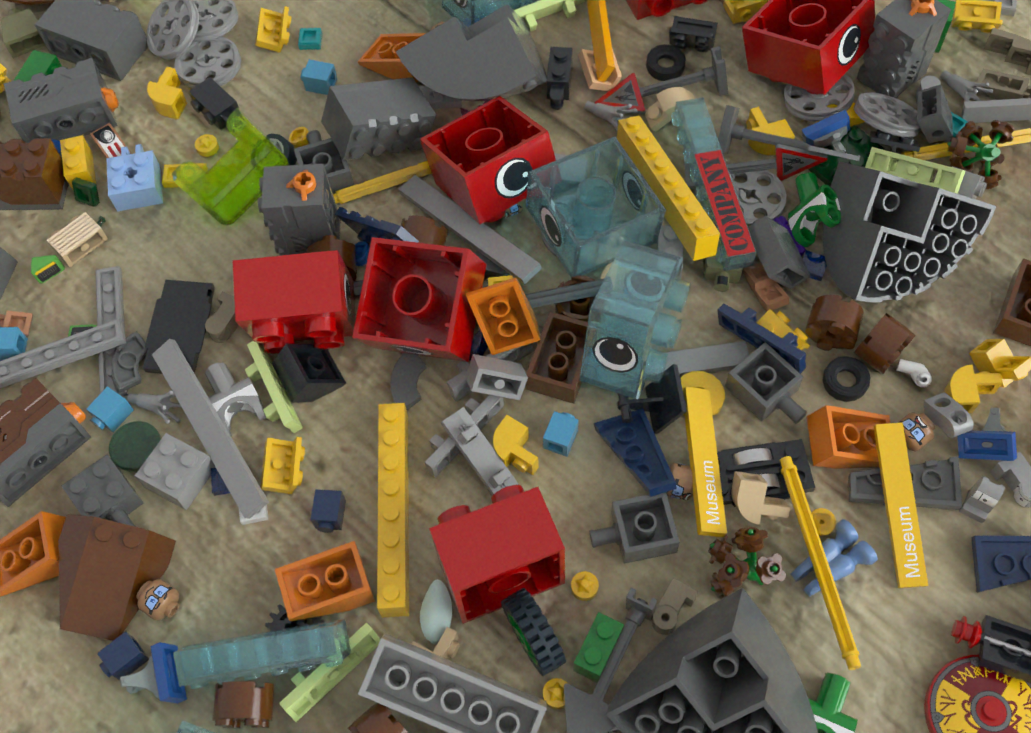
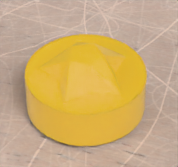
[289,127,309,148]
[195,134,219,157]
[811,508,837,536]
[571,571,599,601]
[543,678,567,709]

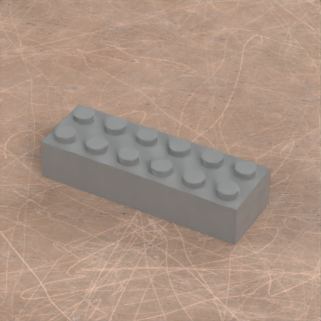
[358,633,547,733]

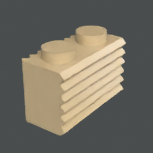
[47,212,108,267]

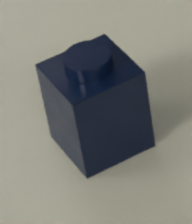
[310,489,346,533]
[97,632,149,680]

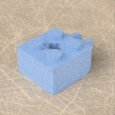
[107,144,163,212]

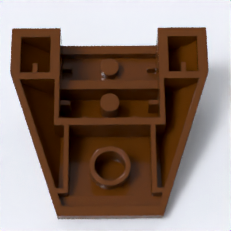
[58,514,176,641]

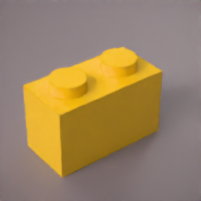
[60,135,96,190]

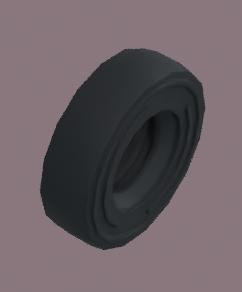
[646,44,686,81]
[822,356,871,402]

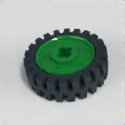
[501,588,566,676]

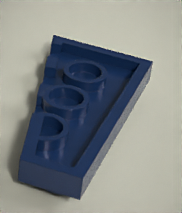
[334,207,419,245]
[594,408,677,497]
[971,536,1031,593]

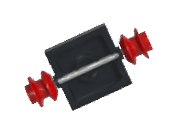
[951,615,1031,683]

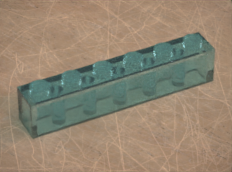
[173,619,351,689]

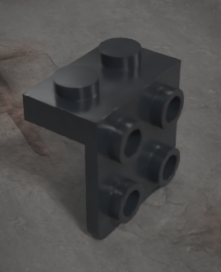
[669,16,718,53]

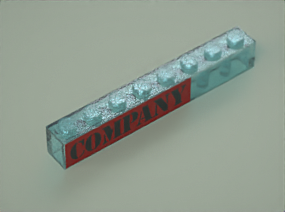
[671,97,757,271]

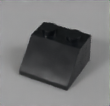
[271,344,346,403]

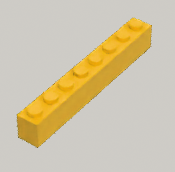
[616,116,720,261]
[377,403,409,618]

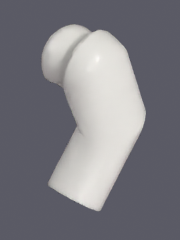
[896,359,932,387]

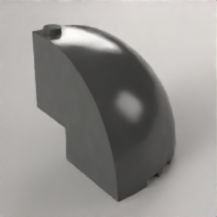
[396,4,547,101]
[823,162,997,302]
[606,588,818,733]

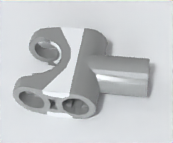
[205,363,266,436]

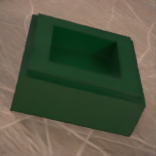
[72,177,100,207]

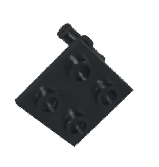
[870,129,920,153]
[616,364,687,434]

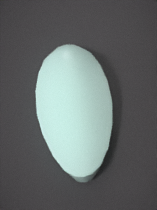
[420,579,452,645]

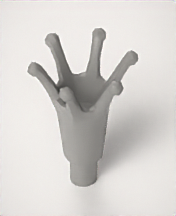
[940,70,993,102]
[585,101,637,131]
[127,390,182,424]

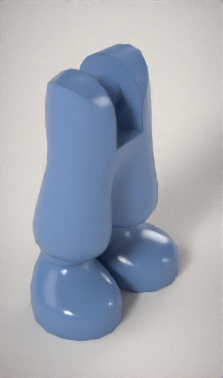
[791,519,878,597]

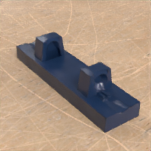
[717,303,806,374]

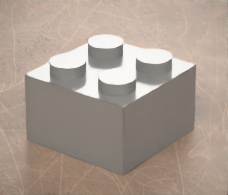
[135,433,216,510]

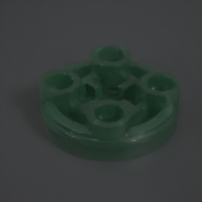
[109,421,162,473]

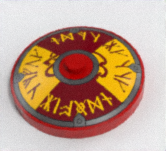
[924,655,1031,733]

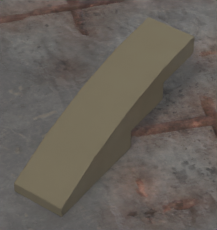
[984,28,1031,75]
[977,68,1031,100]

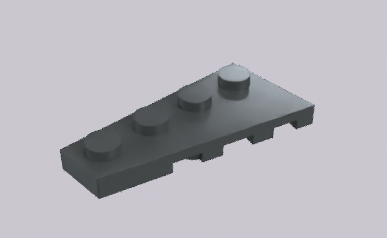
[848,456,962,510]

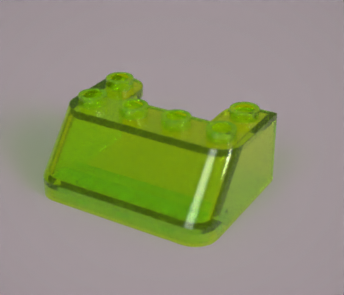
[172,108,288,225]

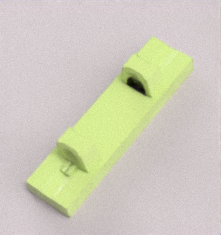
[514,0,585,32]
[865,147,966,194]
[245,341,303,433]
[279,623,380,722]

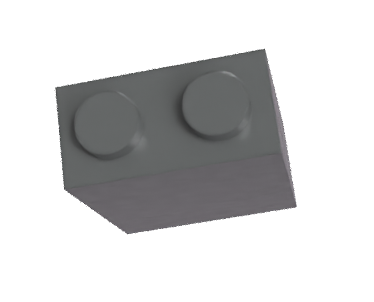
[748,216,811,289]

